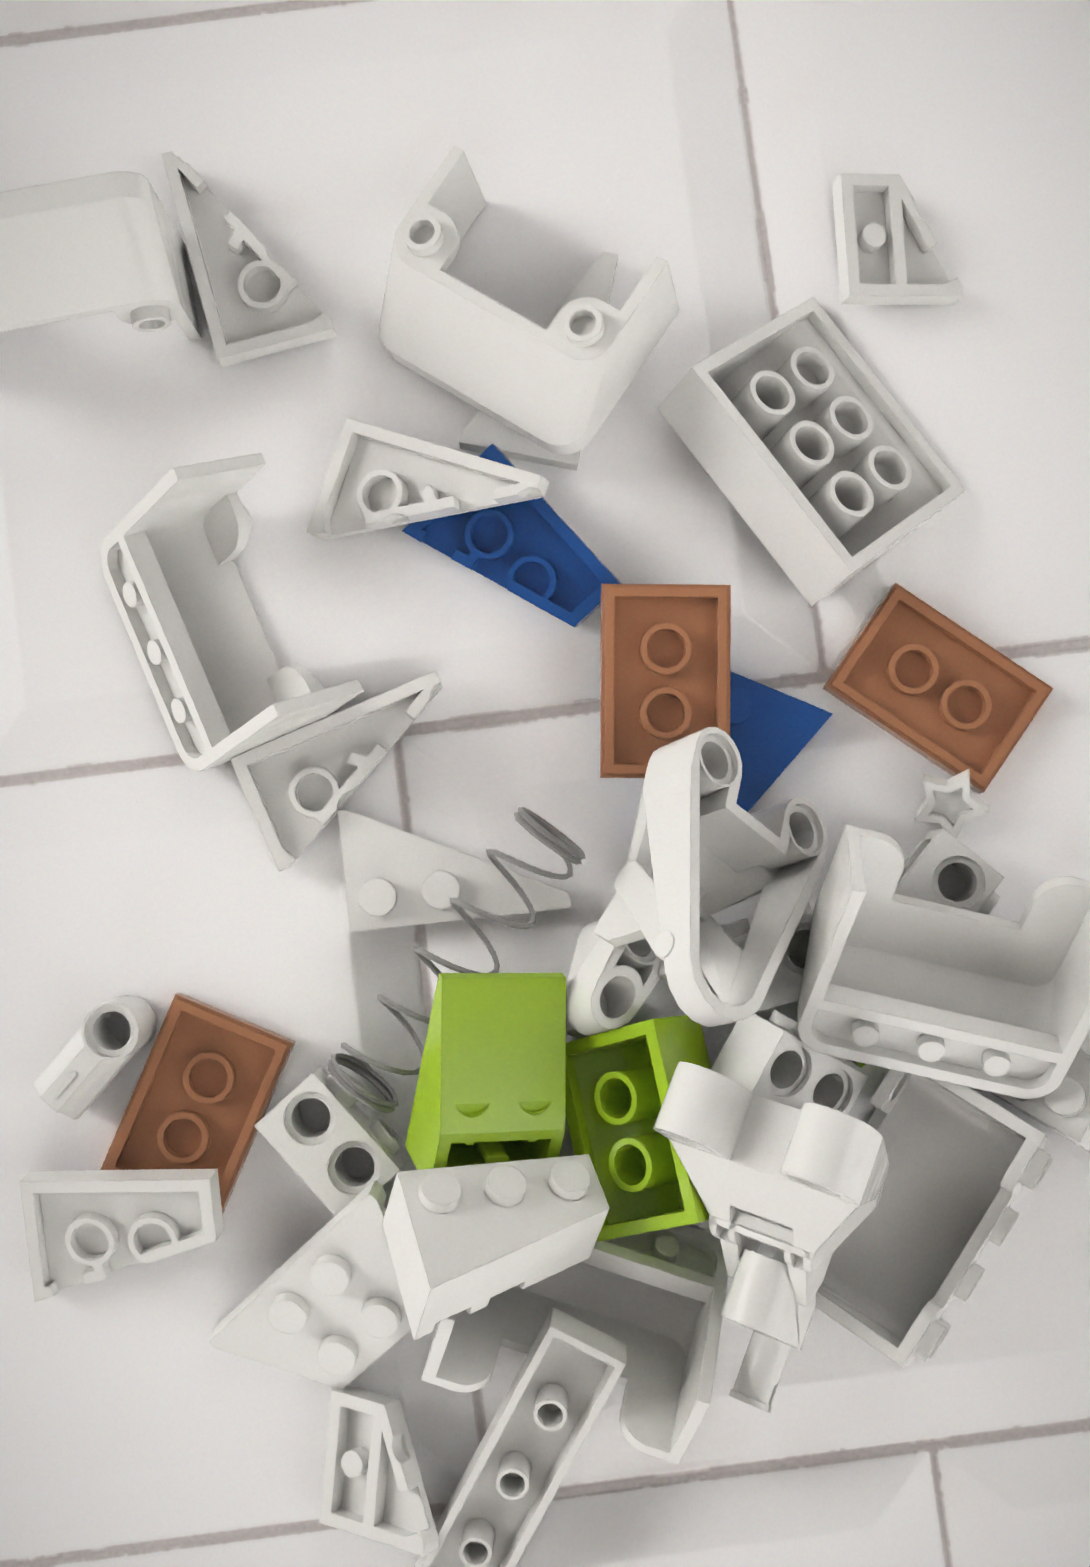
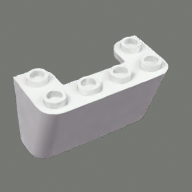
[772,1069,1053,1368]

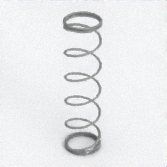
[327,807,586,1113]

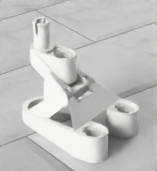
[566,727,827,1036]
[653,1061,890,1413]

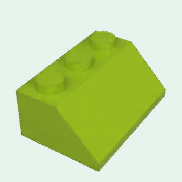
[566,1015,711,1242]

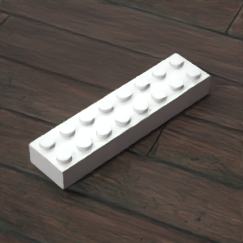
[414,1307,627,1567]

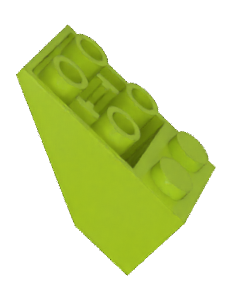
[405,973,566,1170]

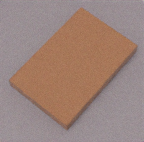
[822,583,1053,794]
[600,584,731,778]
[100,993,296,1216]

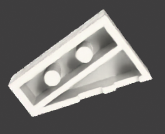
[382,1154,610,1340]

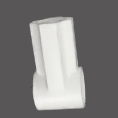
[33,995,157,1120]

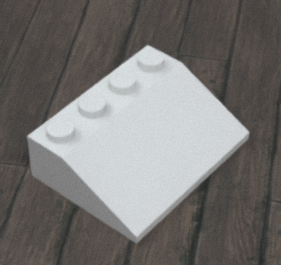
[657,297,966,607]

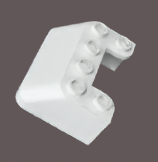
[797,824,1090,1099]
[421,1225,728,1465]

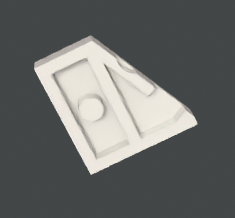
[832,173,964,305]
[319,1385,439,1556]

